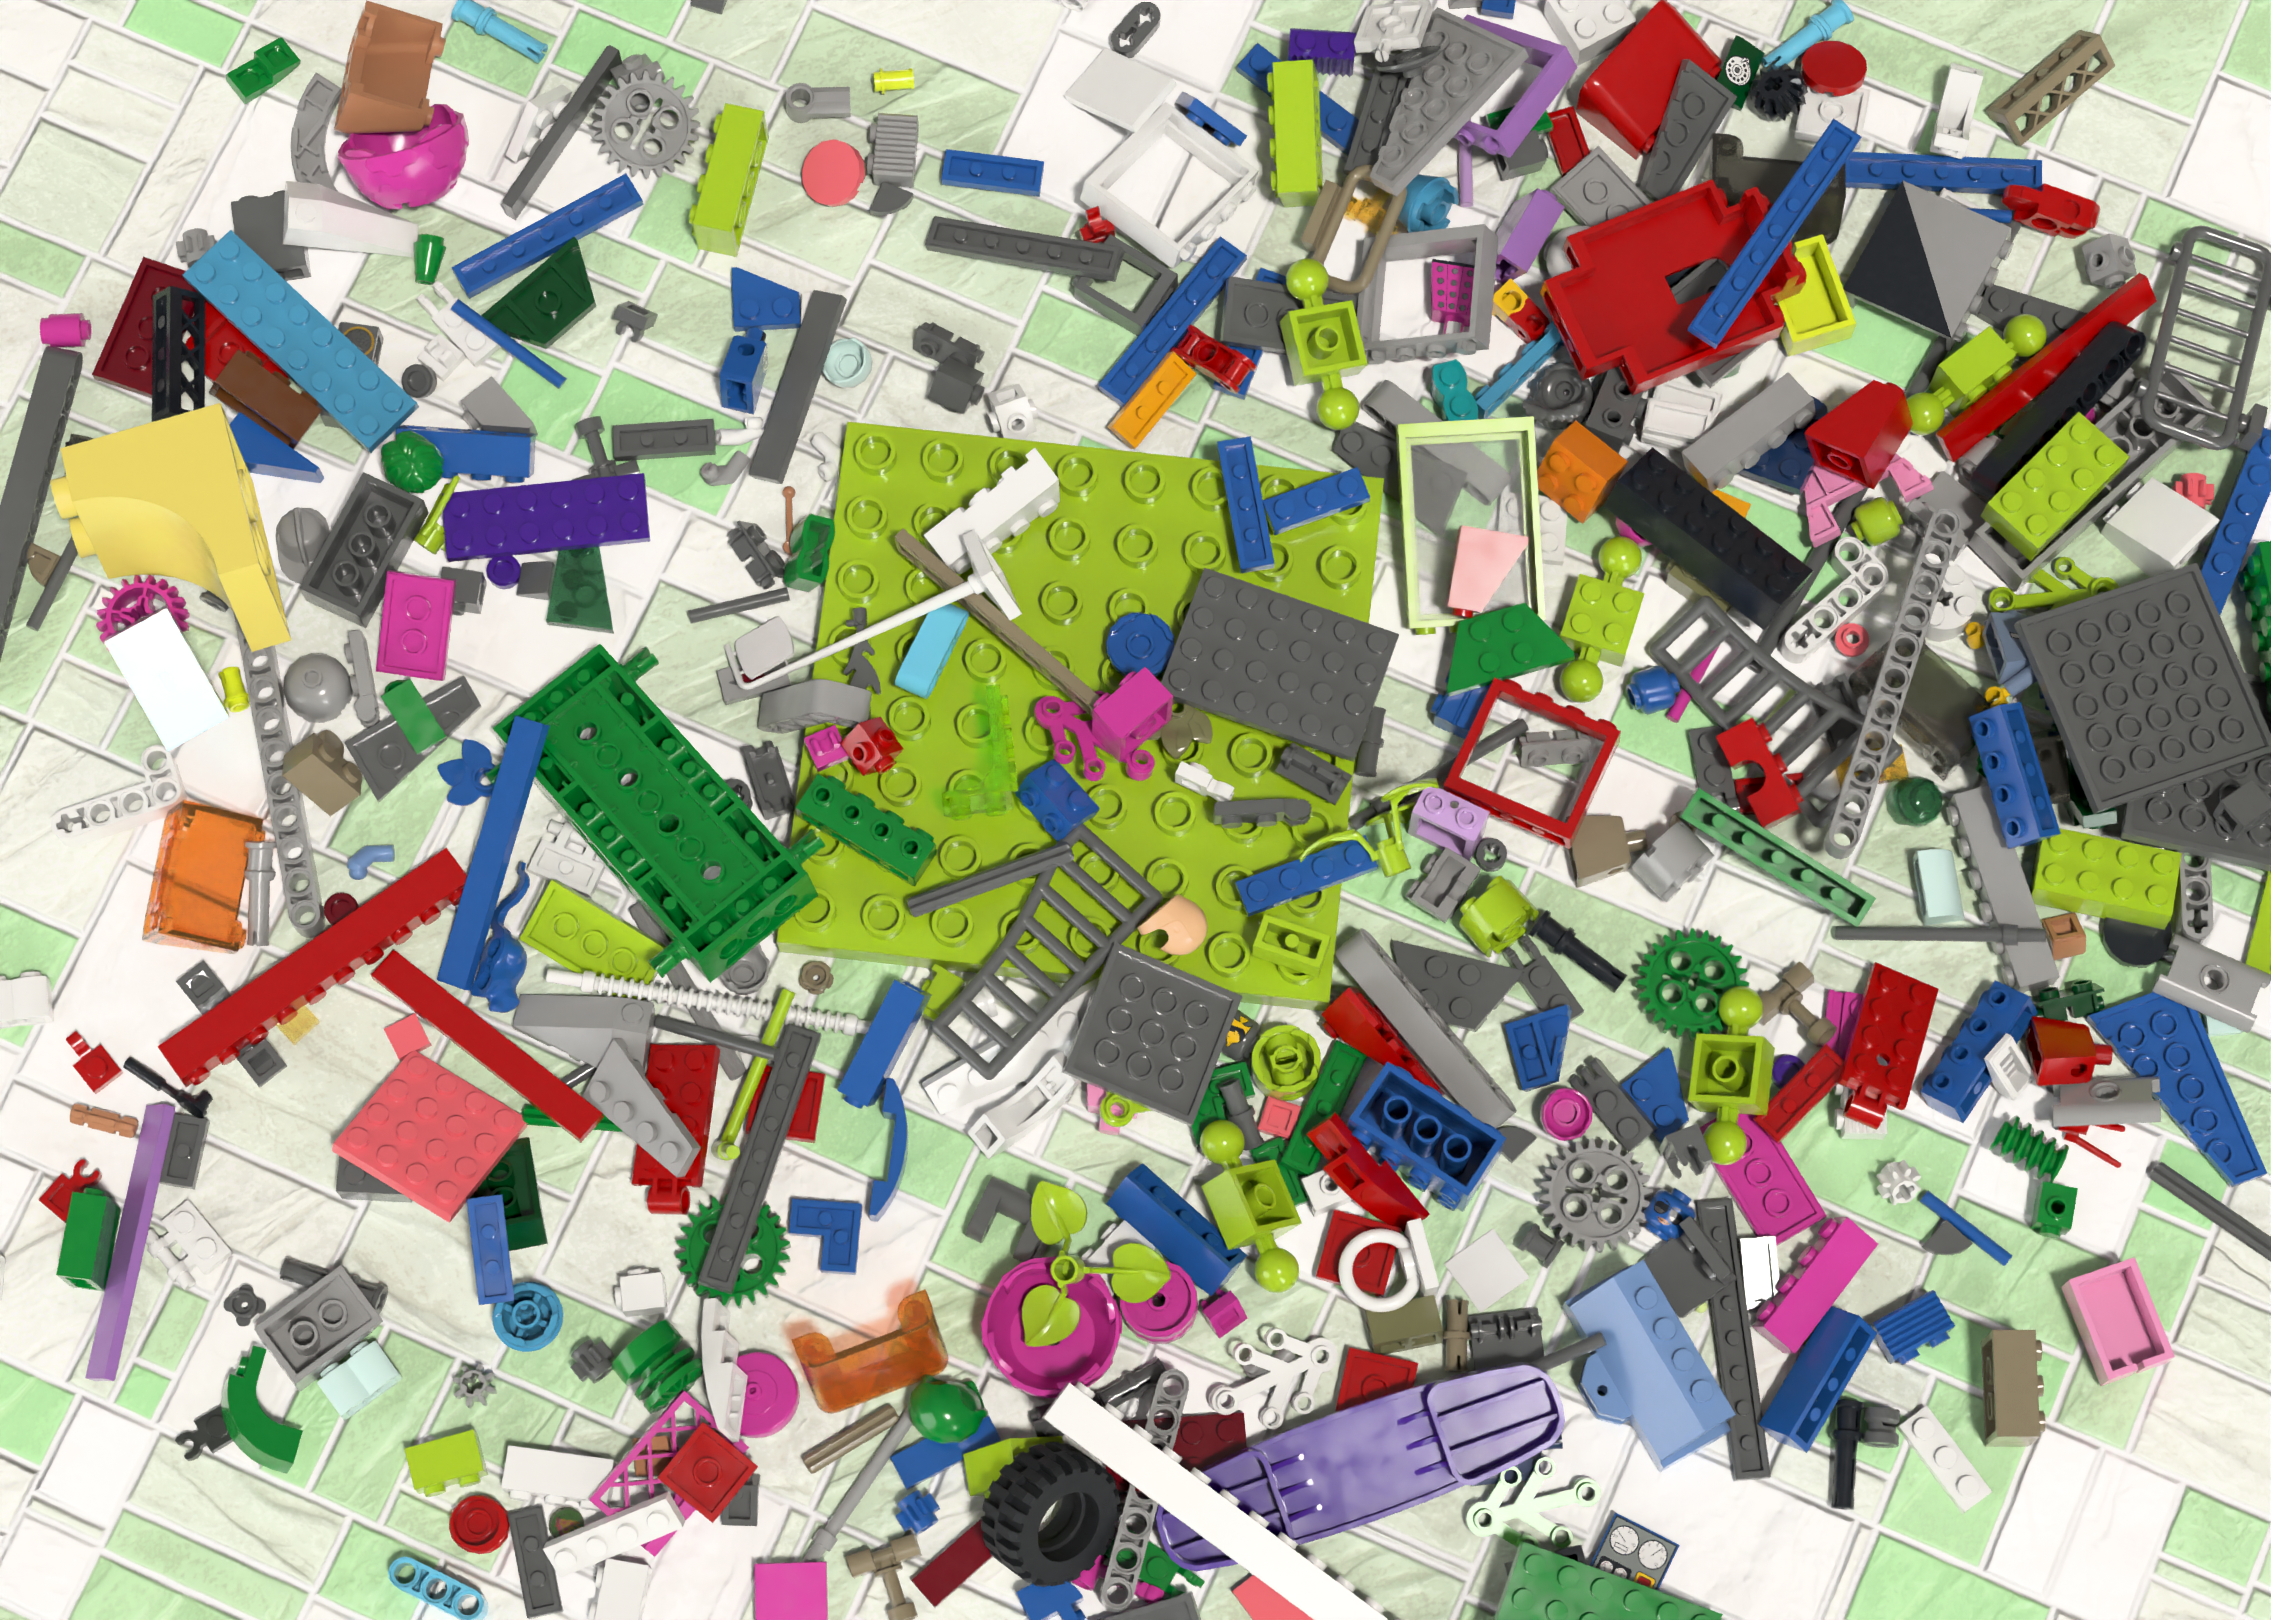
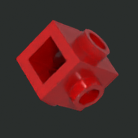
[840,716,904,776]

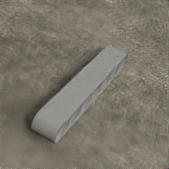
[1335,928,1517,1129]
[1100,1369,1189,1613]

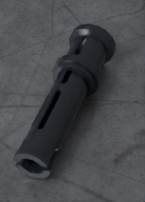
[1529,910,1628,993]
[1831,1400,1865,1510]

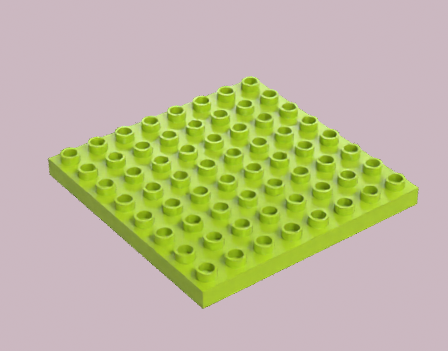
[777,422,1384,1011]

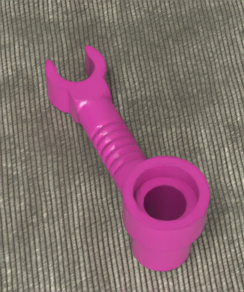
[1070,1555,1165,1604]

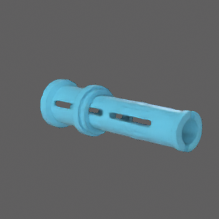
[451,0,548,63]
[1761,0,1854,72]

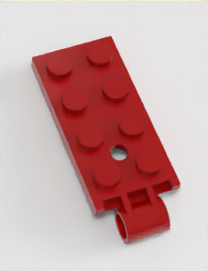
[1838,962,1939,1130]
[632,1044,720,1215]

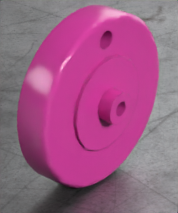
[737,1352,800,1438]

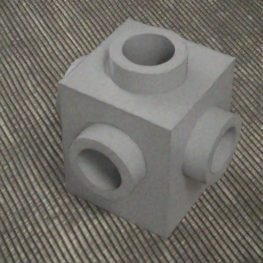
[610,53,665,106]
[2082,233,2137,289]

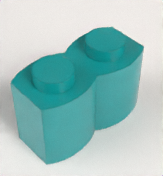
[1430,359,1478,422]

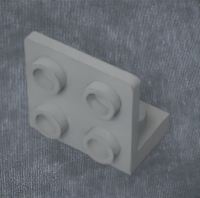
[1902,471,1987,562]

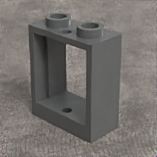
[1073,234,1178,336]

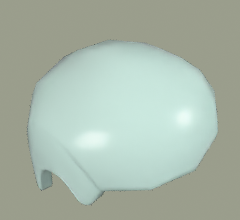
[823,337,872,388]

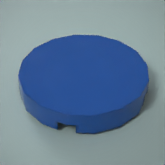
[1107,612,1174,677]

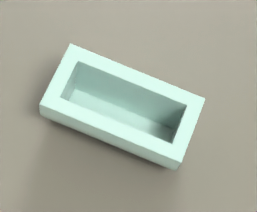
[1912,849,1965,926]

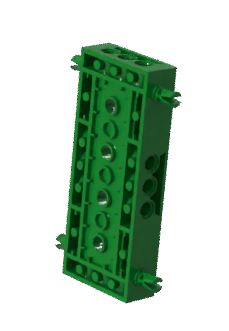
[485,644,825,983]

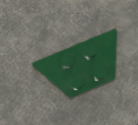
[481,237,597,349]

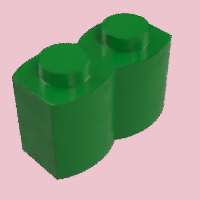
[784,514,835,593]

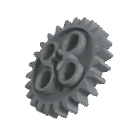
[592,69,700,178]
[1539,1138,1653,1253]

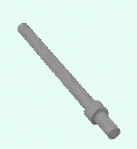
[801,1407,913,1562]

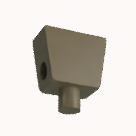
[1564,816,1648,888]

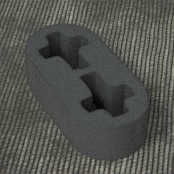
[1111,2,1161,58]

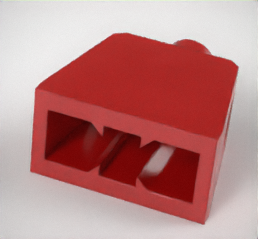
[2025,1016,2113,1086]

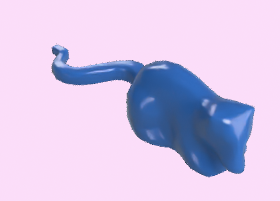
[471,862,530,1013]

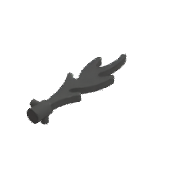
[844,607,881,720]

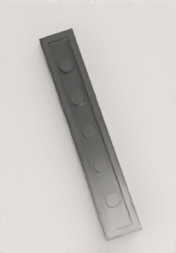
[502,45,622,220]
[925,216,1124,282]
[749,290,847,484]

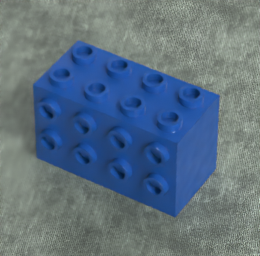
[1347,1061,1506,1212]

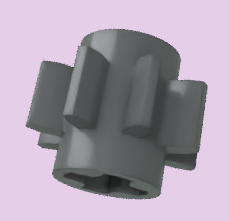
[570,1339,615,1384]

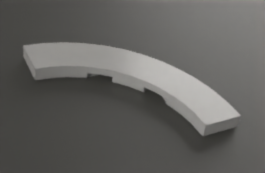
[291,73,342,192]

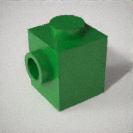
[2031,1181,2078,1238]

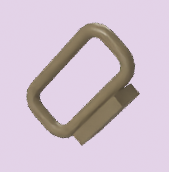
[1301,164,1407,295]

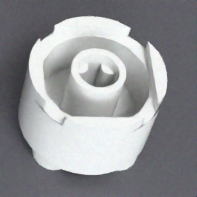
[1905,565,1978,642]

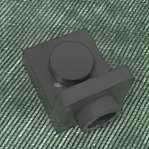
[721,1474,761,1526]

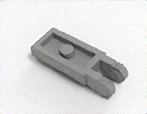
[344,629,381,729]

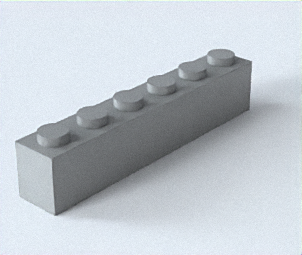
[1946,785,2060,993]

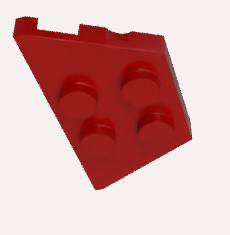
[185,299,290,383]

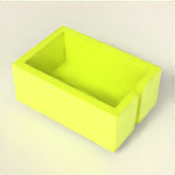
[1774,234,1856,357]

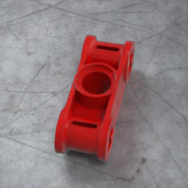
[1170,324,1257,394]

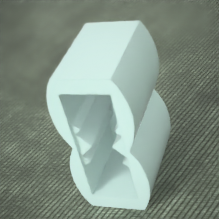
[317,1341,402,1421]

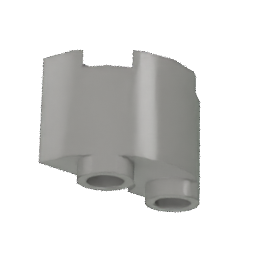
[1406,847,1481,923]

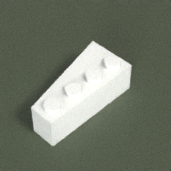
[924,448,1060,574]

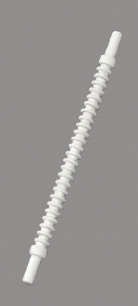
[546,968,873,1036]

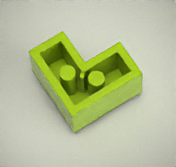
[963,1436,1063,1498]

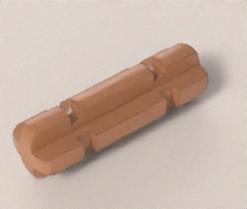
[70,1103,138,1138]

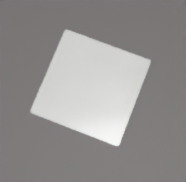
[1445,1229,1529,1312]

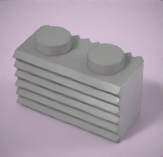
[867,113,919,188]

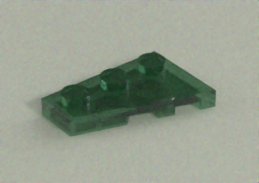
[546,547,614,634]

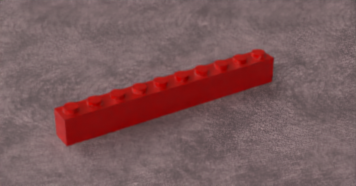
[157,848,467,1087]

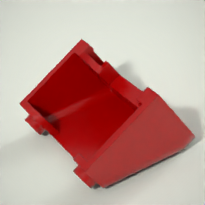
[1576,0,1722,160]

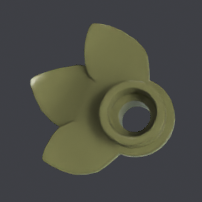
[1148,700,1213,759]

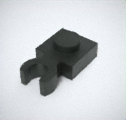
[175,1406,234,1461]

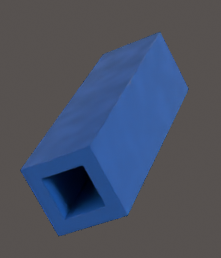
[837,978,932,1109]

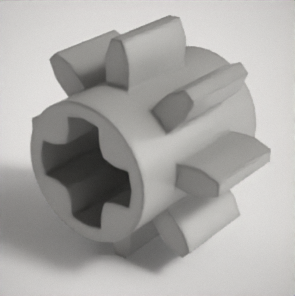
[176,228,217,268]
[453,1363,497,1409]

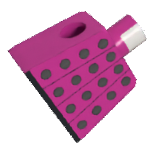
[1430,259,1475,334]

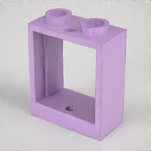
[1408,787,1490,861]

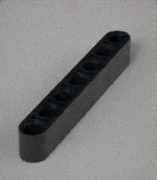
[1970,321,2146,499]

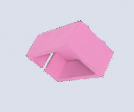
[2061,1257,2175,1386]

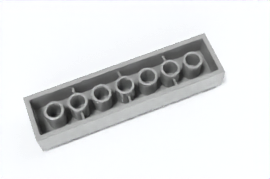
[1968,361,2215,592]

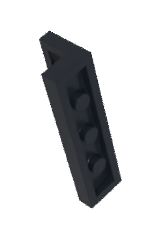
[152,286,205,422]

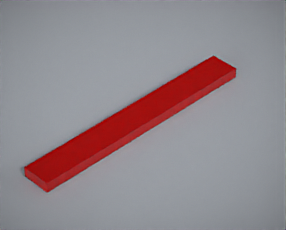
[1936,273,2157,462]
[371,950,604,1143]

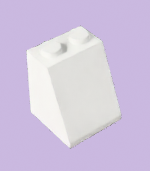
[2101,477,2220,578]

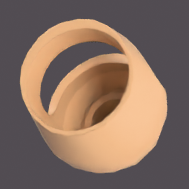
[1137,894,1208,955]

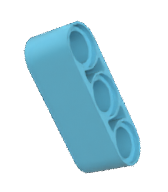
[895,604,969,699]
[388,1557,488,1620]

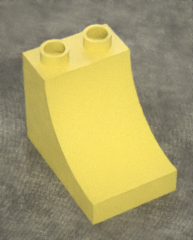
[50,403,291,652]

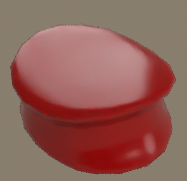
[449,1495,509,1554]

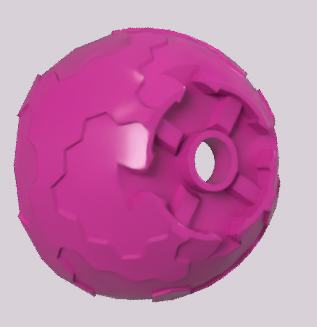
[337,104,469,209]
[981,1256,1122,1398]

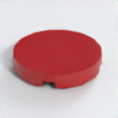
[1801,41,1867,96]

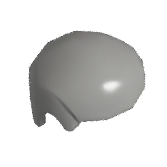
[719,944,770,995]

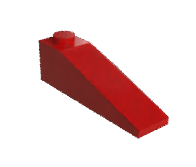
[1321,987,1445,1096]

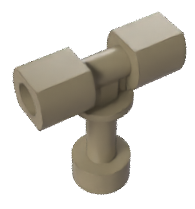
[1759,962,1837,1047]
[846,1534,922,1620]

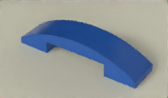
[869,1078,908,1222]

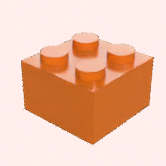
[1537,421,1628,524]

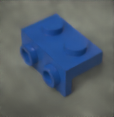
[1016,759,1100,842]

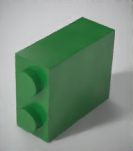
[56,1188,121,1292]

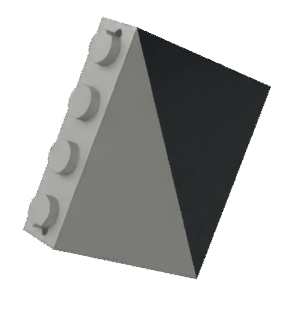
[1843,180,2014,351]

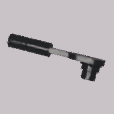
[123,1057,213,1119]

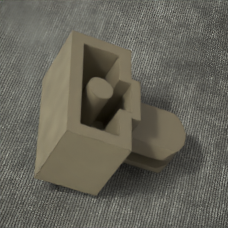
[282,729,362,817]

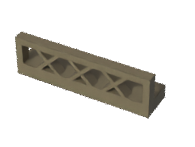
[1986,30,2115,146]

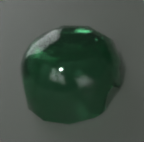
[1886,776,1943,828]

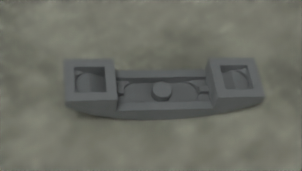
[176,960,287,1088]

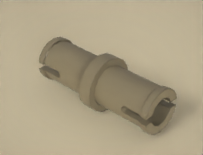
[1443,1299,1471,1372]

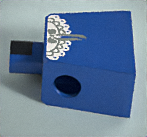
[719,328,768,415]

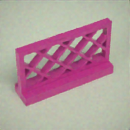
[588,1390,749,1557]

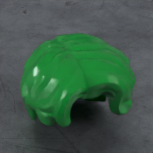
[381,431,445,493]

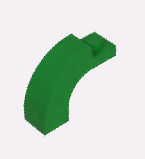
[221,1345,303,1474]

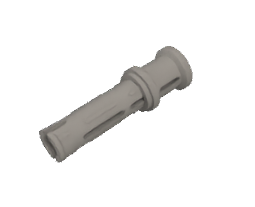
[244,841,277,946]

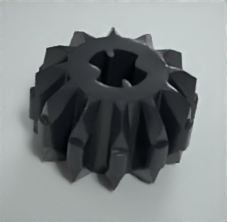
[1750,63,1808,121]

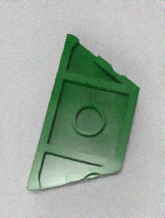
[1447,602,1575,697]

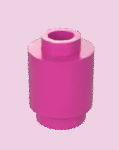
[40,313,92,347]

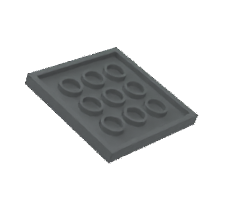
[1062,942,1242,1126]

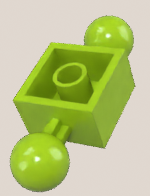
[1280,258,1368,430]
[1906,314,2047,435]
[1560,536,1645,703]
[1688,986,1775,1165]
[1200,1120,1302,1293]

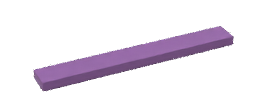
[85,1104,175,1381]

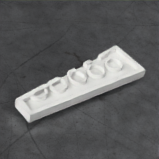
[922,977,1099,1115]

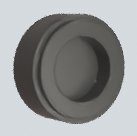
[402,364,437,398]

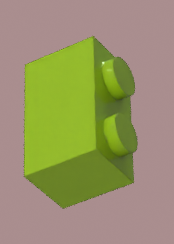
[1252,914,1331,978]
[404,1429,488,1497]

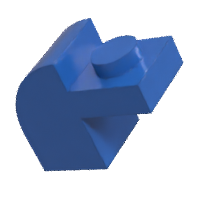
[1016,1581,1087,1620]

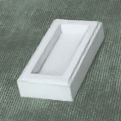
[1642,398,1715,443]

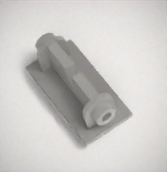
[1518,730,1590,767]

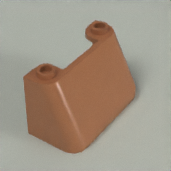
[334,0,446,134]

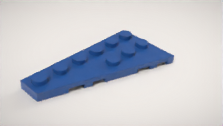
[2086,992,2267,1187]

